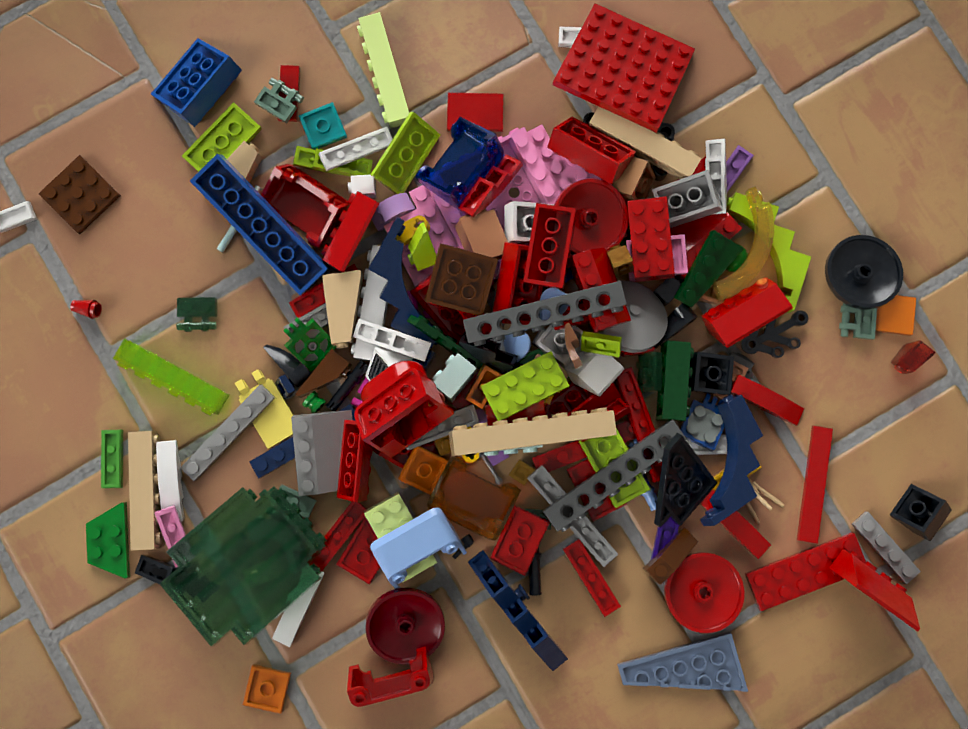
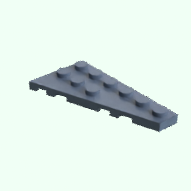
[617,632,748,692]

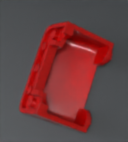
[261,164,349,247]
[347,646,434,707]

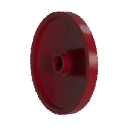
[365,588,445,664]

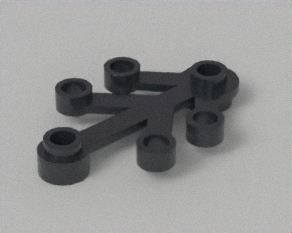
[741,310,808,358]

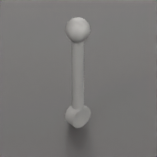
[479,453,503,485]

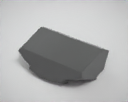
[728,352,754,374]

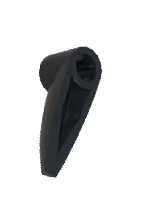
[654,303,698,350]
[263,345,311,387]

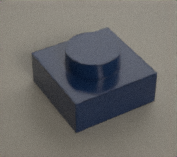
[275,374,295,399]

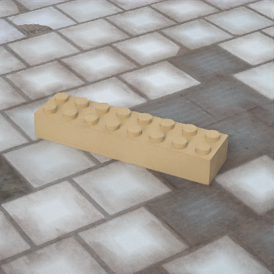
[449,407,617,456]

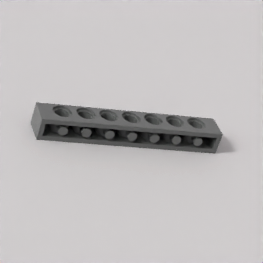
[463,281,627,347]
[542,420,687,532]

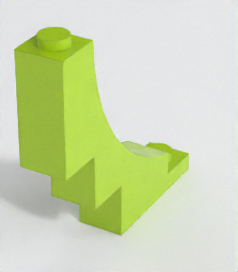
[726,192,811,313]

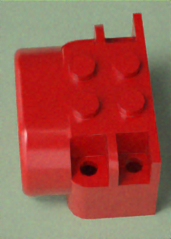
[354,361,454,458]

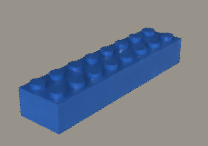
[190,154,330,295]

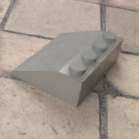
[291,410,353,496]

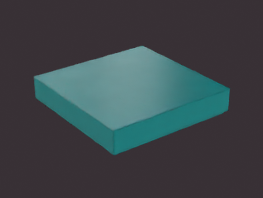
[299,102,347,150]

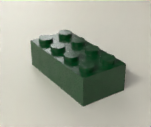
[655,340,694,422]

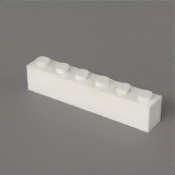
[351,245,388,362]

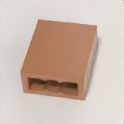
[455,209,508,260]

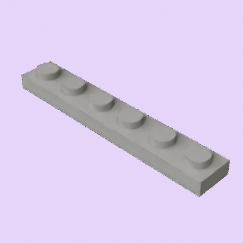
[180,384,275,481]
[527,465,618,567]

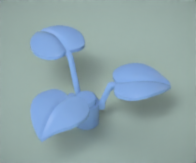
[503,287,569,362]

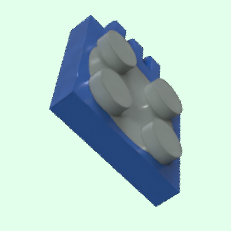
[680,393,724,452]

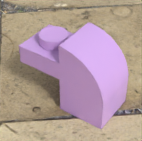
[371,193,416,231]

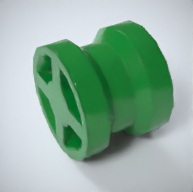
[302,391,327,414]

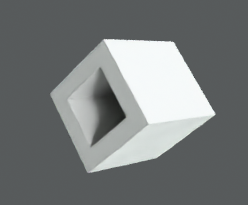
[348,175,376,198]

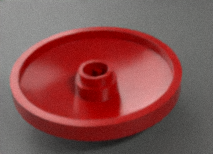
[554,179,628,254]
[664,552,745,633]

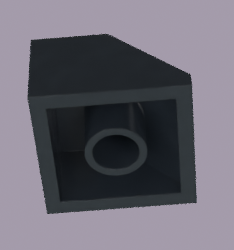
[688,352,734,395]
[890,484,952,541]

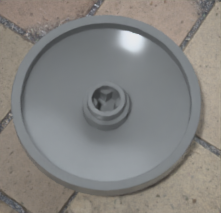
[599,281,668,353]

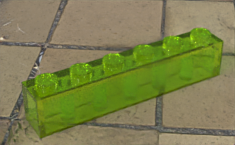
[113,338,230,416]

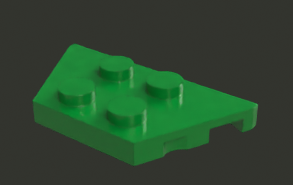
[86,502,130,578]

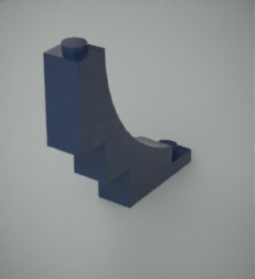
[368,216,440,348]
[700,394,763,526]
[468,550,568,671]

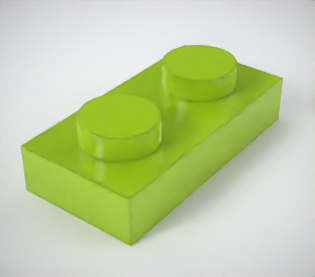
[581,331,622,357]

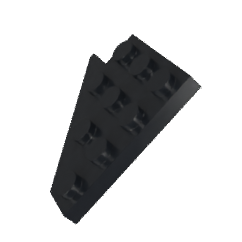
[654,433,717,528]

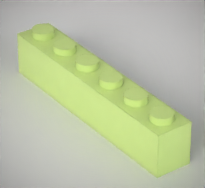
[357,12,409,129]

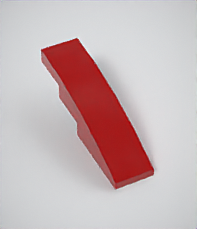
[458,154,523,217]
[731,375,805,426]
[700,489,771,559]

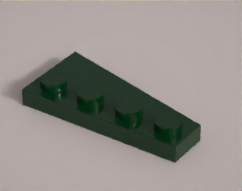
[674,230,744,308]
[407,315,484,369]

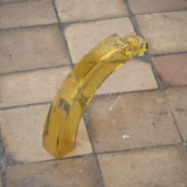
[713,186,774,302]

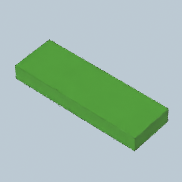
[101,430,123,488]

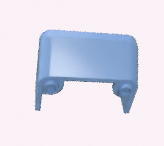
[370,507,467,589]

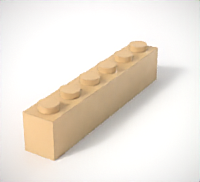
[589,106,701,179]
[128,431,163,551]

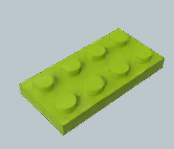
[182,102,262,172]
[370,112,441,194]
[480,351,570,421]
[578,428,650,508]

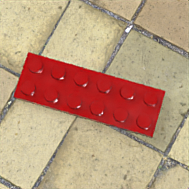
[745,532,866,611]

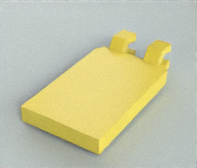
[235,369,294,449]

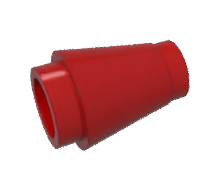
[70,300,102,319]

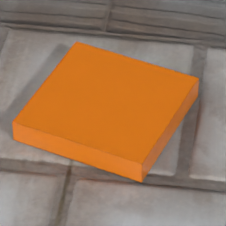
[876,295,916,336]
[398,446,449,496]
[243,664,291,714]

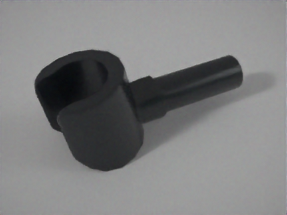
[452,534,474,559]

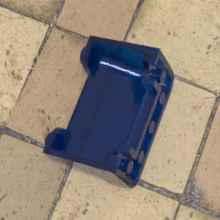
[415,117,504,211]

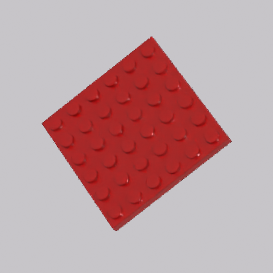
[552,3,695,133]

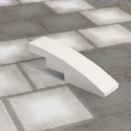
[705,139,727,215]
[353,319,431,362]
[156,440,185,521]
[272,565,324,647]

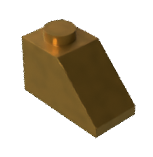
[607,245,634,278]

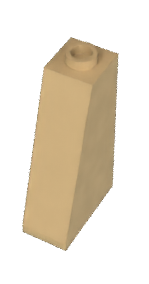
[199,141,262,195]
[322,270,363,349]

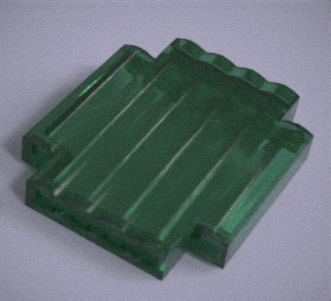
[160,486,327,647]

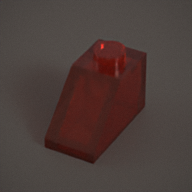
[891,340,936,374]

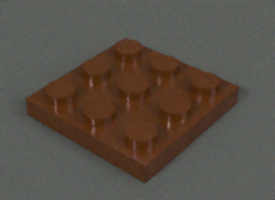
[39,155,121,234]
[425,243,498,316]

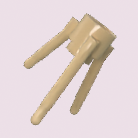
[746,479,785,524]

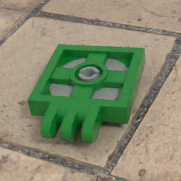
[283,317,337,372]

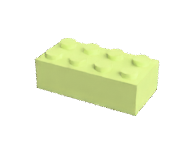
[364,492,437,583]

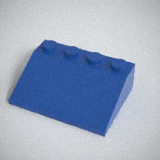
[151,38,242,127]

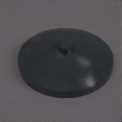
[825,235,903,310]

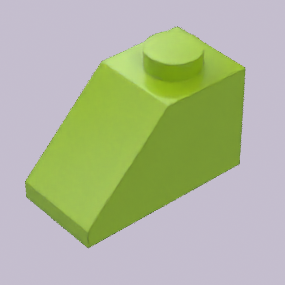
[407,222,437,271]

